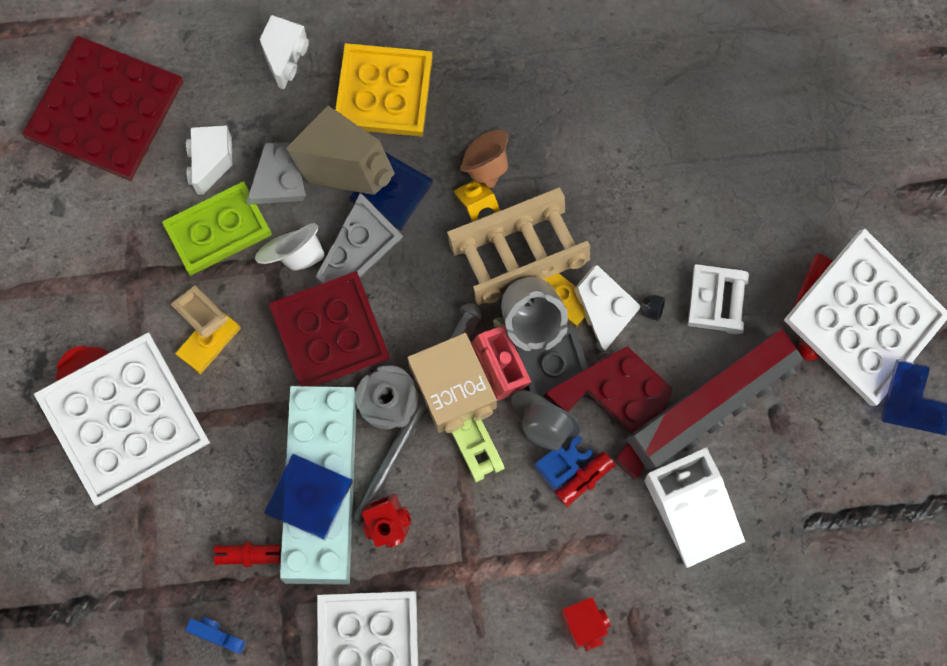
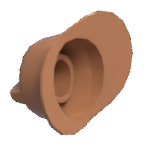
[460,130,509,188]

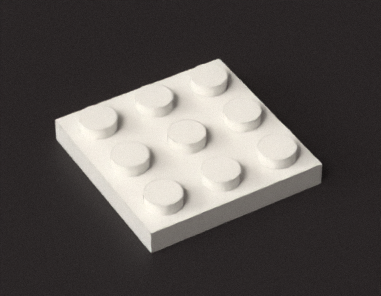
[318,591,418,666]

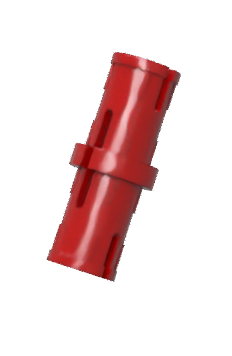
[554,451,616,508]
[214,542,281,567]

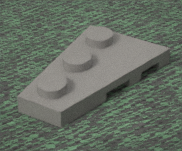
[315,193,403,284]

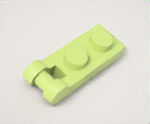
[452,418,505,482]

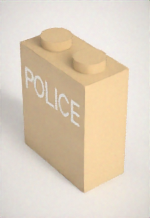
[407,333,497,433]

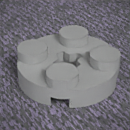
[355,365,419,429]

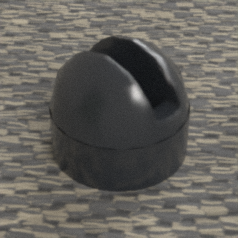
[640,295,665,321]

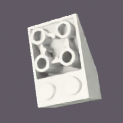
[644,447,745,568]

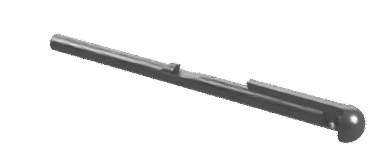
[352,303,482,524]

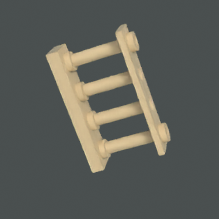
[447,187,590,306]

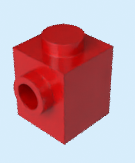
[561,597,611,652]

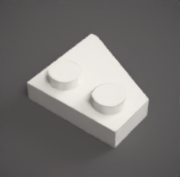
[574,265,641,351]

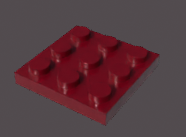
[269,271,390,387]

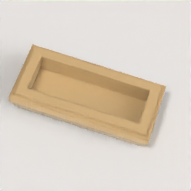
[171,286,228,338]

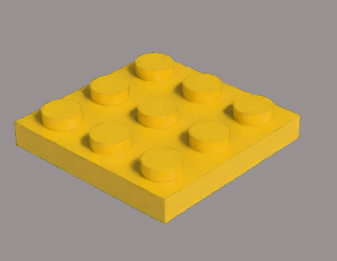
[336,43,433,137]

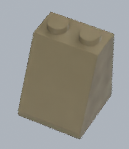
[287,106,395,195]

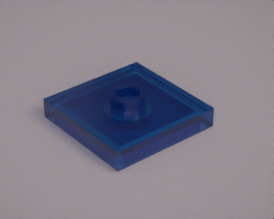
[350,152,433,231]
[264,454,353,541]

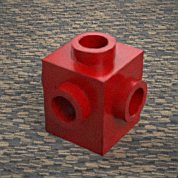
[362,493,412,548]

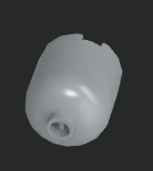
[501,276,568,351]

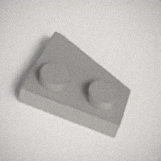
[246,142,306,205]

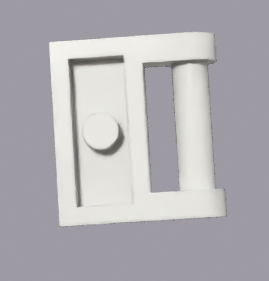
[687,264,749,334]

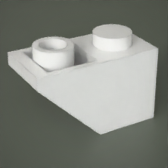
[260,15,309,89]
[186,125,232,195]

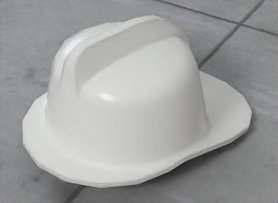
[255,223,325,271]

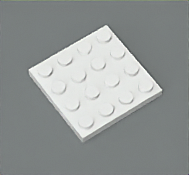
[784,229,947,406]
[34,332,210,506]

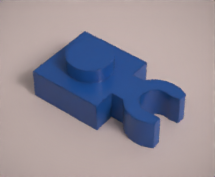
[534,436,593,491]
[185,616,246,655]

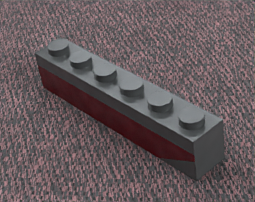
[626,329,804,470]

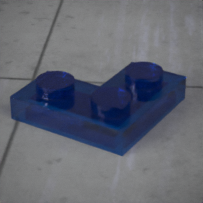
[881,359,947,436]

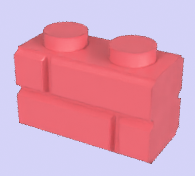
[471,325,531,401]

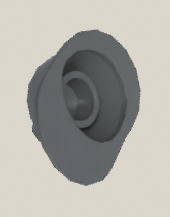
[511,390,581,451]

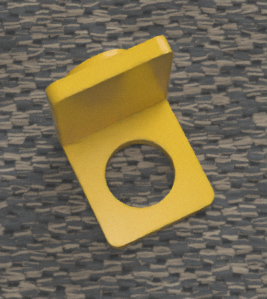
[454,180,500,222]

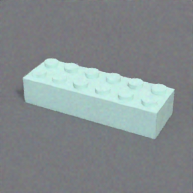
[280,386,357,585]

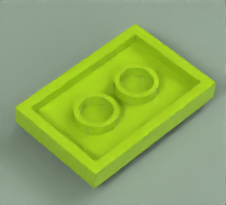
[162,181,272,276]

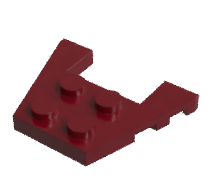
[543,346,673,479]

